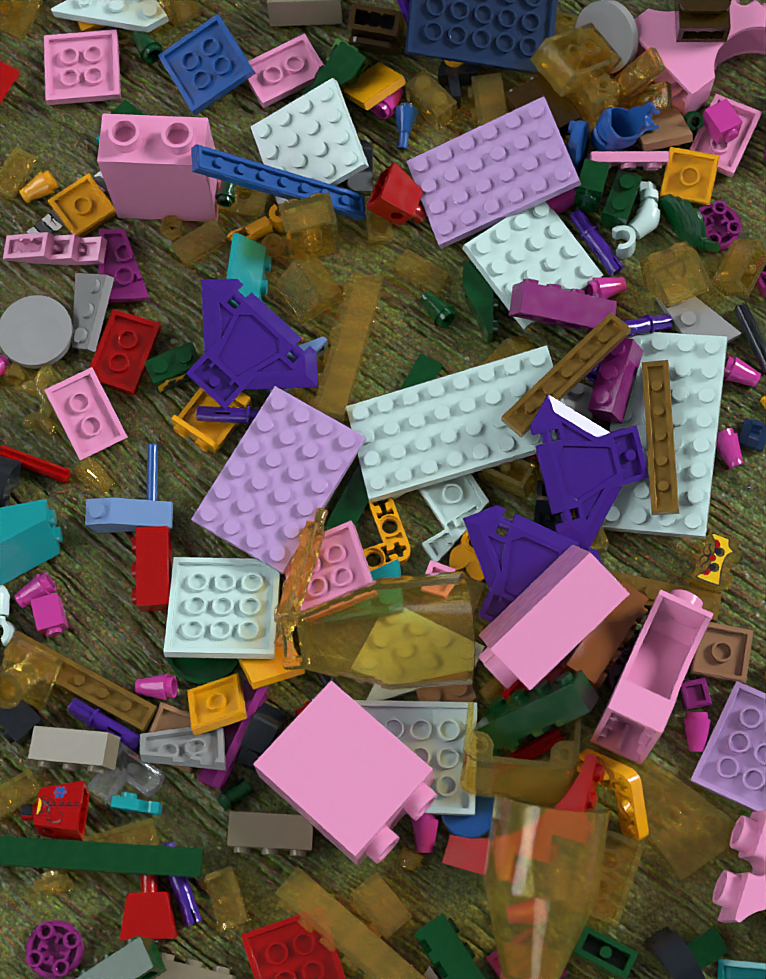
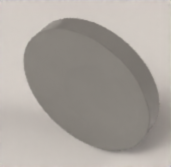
[575,0,639,74]
[0,295,74,369]

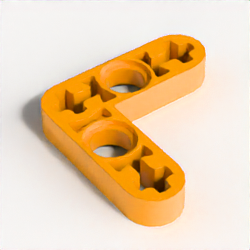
[363,497,411,572]
[574,749,649,843]

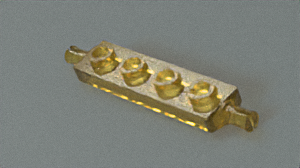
[273,508,328,647]

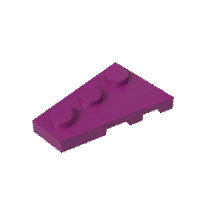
[99,229,151,303]

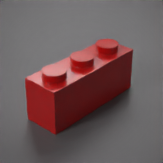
[131,526,172,612]

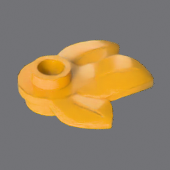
[449,531,484,582]

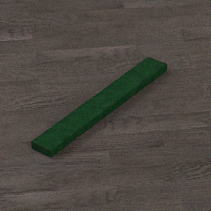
[322,354,443,532]
[0,836,204,878]

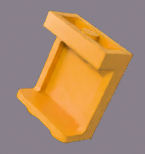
[171,388,252,454]

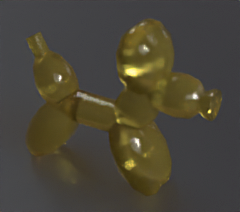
[14,365,57,436]

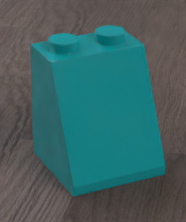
[0,499,63,585]

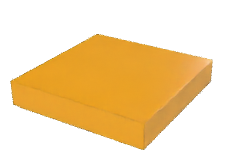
[341,62,406,110]
[659,147,720,205]
[47,173,117,238]
[237,631,305,689]
[187,673,247,736]

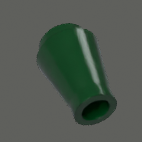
[131,31,163,64]
[420,291,456,328]

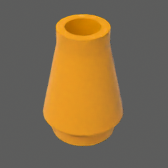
[19,170,58,203]

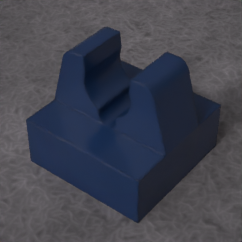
[738,418,766,453]

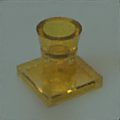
[0,636,62,710]

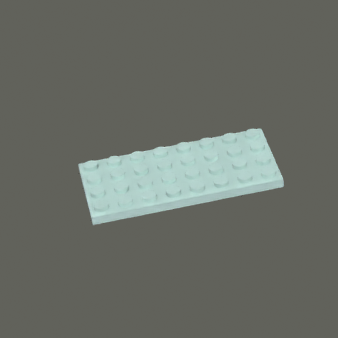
[599,332,727,539]
[346,346,565,503]

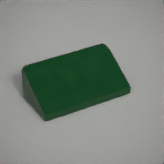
[686,926,729,970]

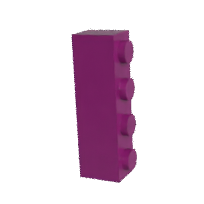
[509,278,617,333]

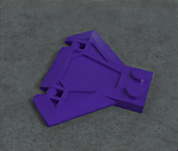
[186,279,318,410]
[530,395,649,551]
[463,505,603,622]

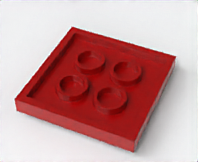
[241,906,346,979]

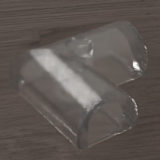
[87,742,165,805]

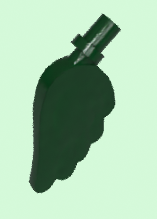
[657,194,720,253]

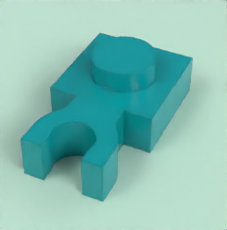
[110,792,163,816]

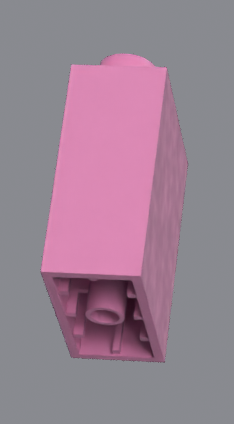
[97,114,221,222]
[478,544,630,690]
[253,681,438,866]

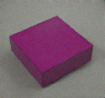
[679,678,712,711]

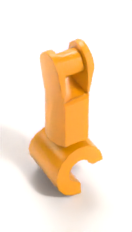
[227,204,295,242]

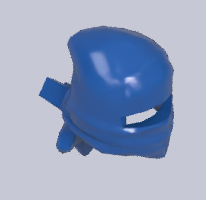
[591,102,660,152]

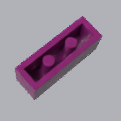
[588,338,644,424]

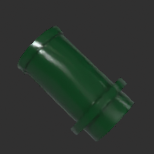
[683,111,704,131]
[215,181,236,207]
[216,778,253,812]

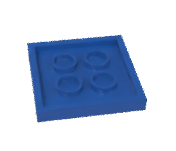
[158,14,256,115]

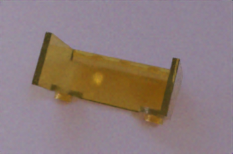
[460,702,582,805]

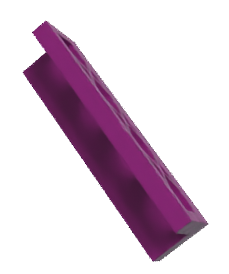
[197,680,270,792]

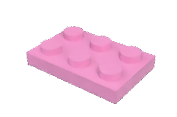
[247,34,324,108]
[689,94,762,178]
[587,151,669,171]
[44,367,128,461]

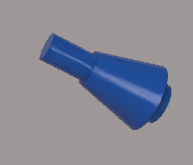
[395,103,419,150]

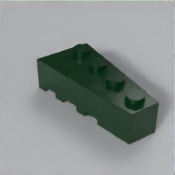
[472,670,599,759]
[414,913,491,979]

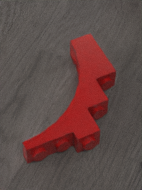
[442,753,605,884]

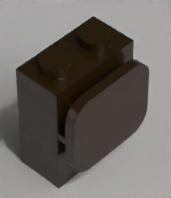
[674,0,731,42]
[348,3,405,56]
[505,71,581,138]

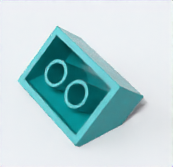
[226,233,272,309]

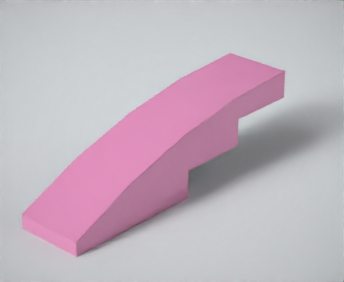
[3,232,107,265]

